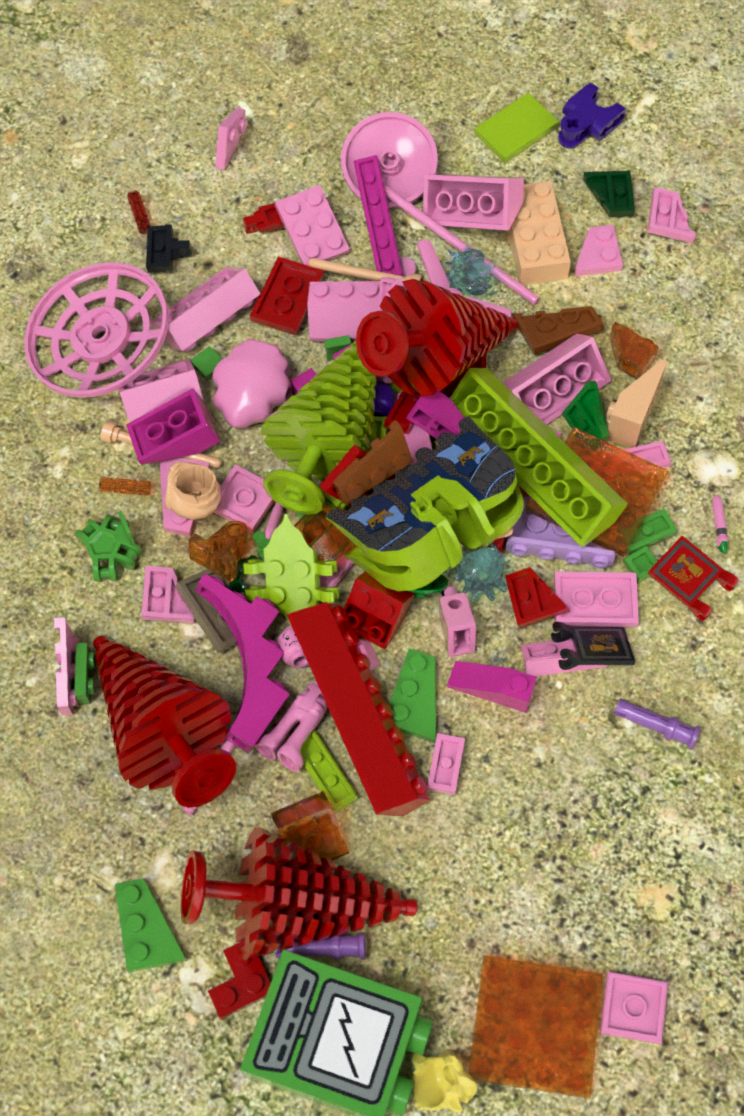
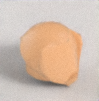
[165,461,221,520]

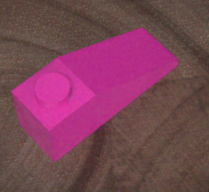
[406,389,464,439]
[447,661,536,713]

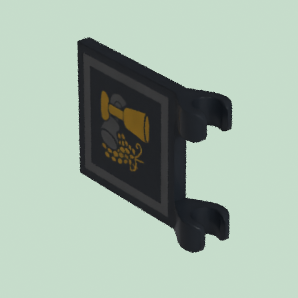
[551,622,635,670]

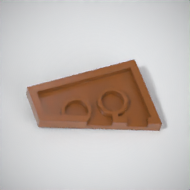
[513,306,603,355]
[333,420,413,505]

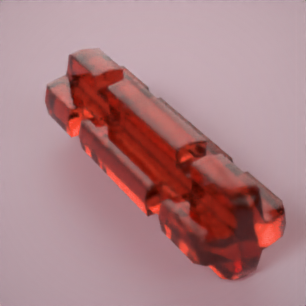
[127,190,151,234]

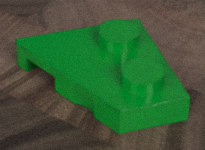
[561,381,609,454]

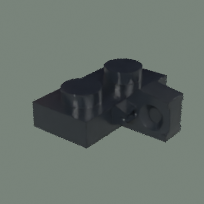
[146,225,192,273]

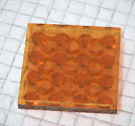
[526,427,669,557]
[468,955,603,1099]

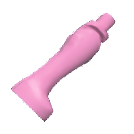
[255,680,328,772]

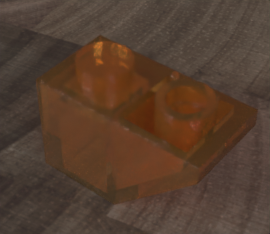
[610,322,659,380]

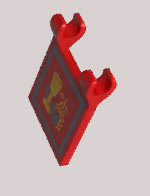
[648,536,739,621]

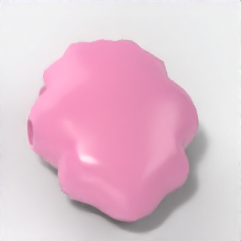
[213,339,292,429]

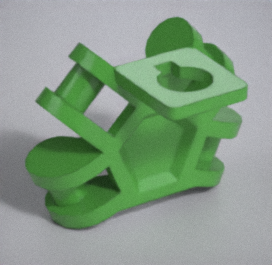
[74,511,142,582]

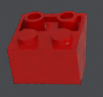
[344,571,415,649]

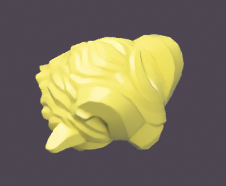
[411,1051,477,1113]

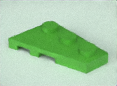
[389,648,436,743]
[115,878,187,973]

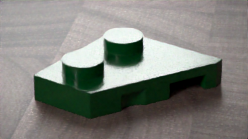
[583,170,635,217]

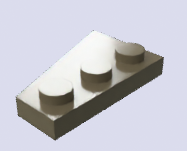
[175,563,237,653]

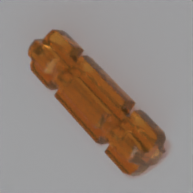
[99,477,151,496]

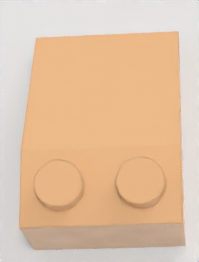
[606,359,667,448]

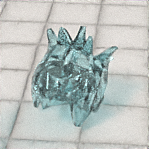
[445,245,495,296]
[455,543,507,604]

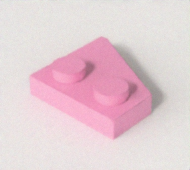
[647,187,696,243]
[574,225,623,277]
[141,566,194,624]

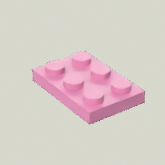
[275,185,350,266]
[554,572,639,627]

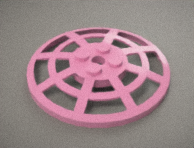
[24,262,169,398]

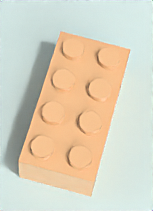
[507,181,571,285]

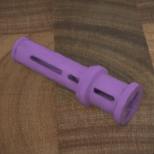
[614,698,701,750]
[275,932,366,960]

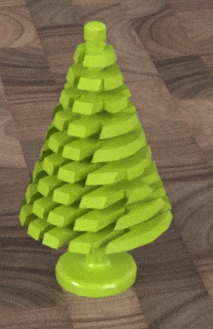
[261,341,376,515]

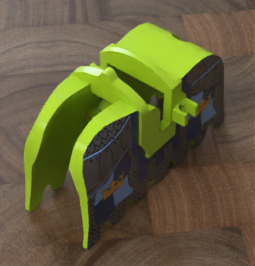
[325,416,525,591]

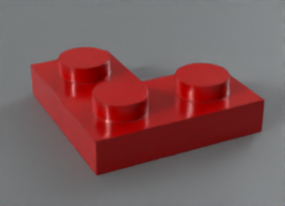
[208,942,271,1020]

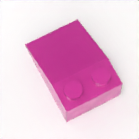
[126,388,221,465]

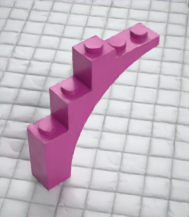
[195,573,290,754]

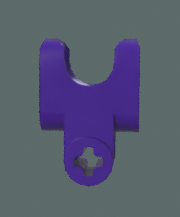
[558,83,627,148]

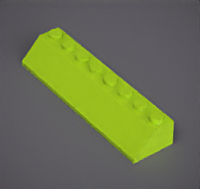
[450,368,628,547]

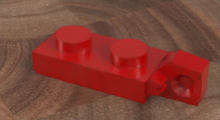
[243,203,284,234]

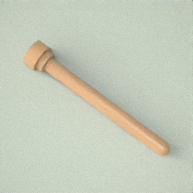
[308,258,424,284]
[100,421,222,468]

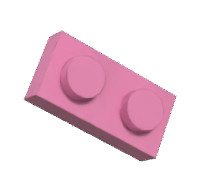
[427,733,465,795]

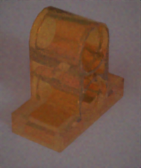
[188,521,248,582]

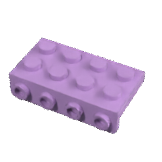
[506,496,619,568]

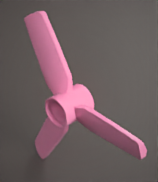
[417,239,511,317]

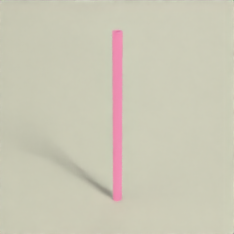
[384,186,540,305]

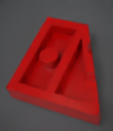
[505,567,569,628]

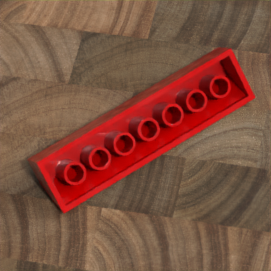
[287,602,430,816]

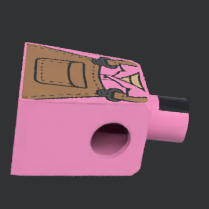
[439,587,476,657]

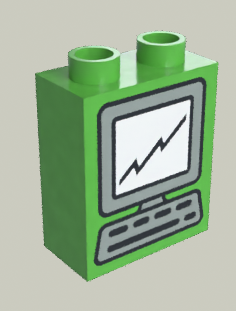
[240,950,434,1116]

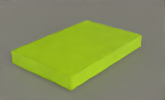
[474,92,559,163]

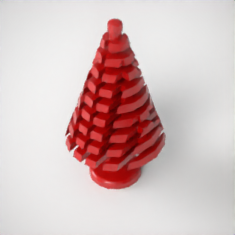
[356,279,518,397]
[93,635,237,808]
[180,827,418,960]

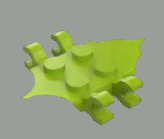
[243,514,339,620]

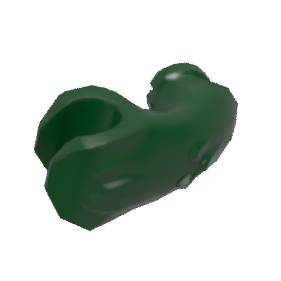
[228,555,257,596]

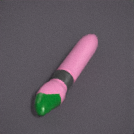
[712,495,729,554]

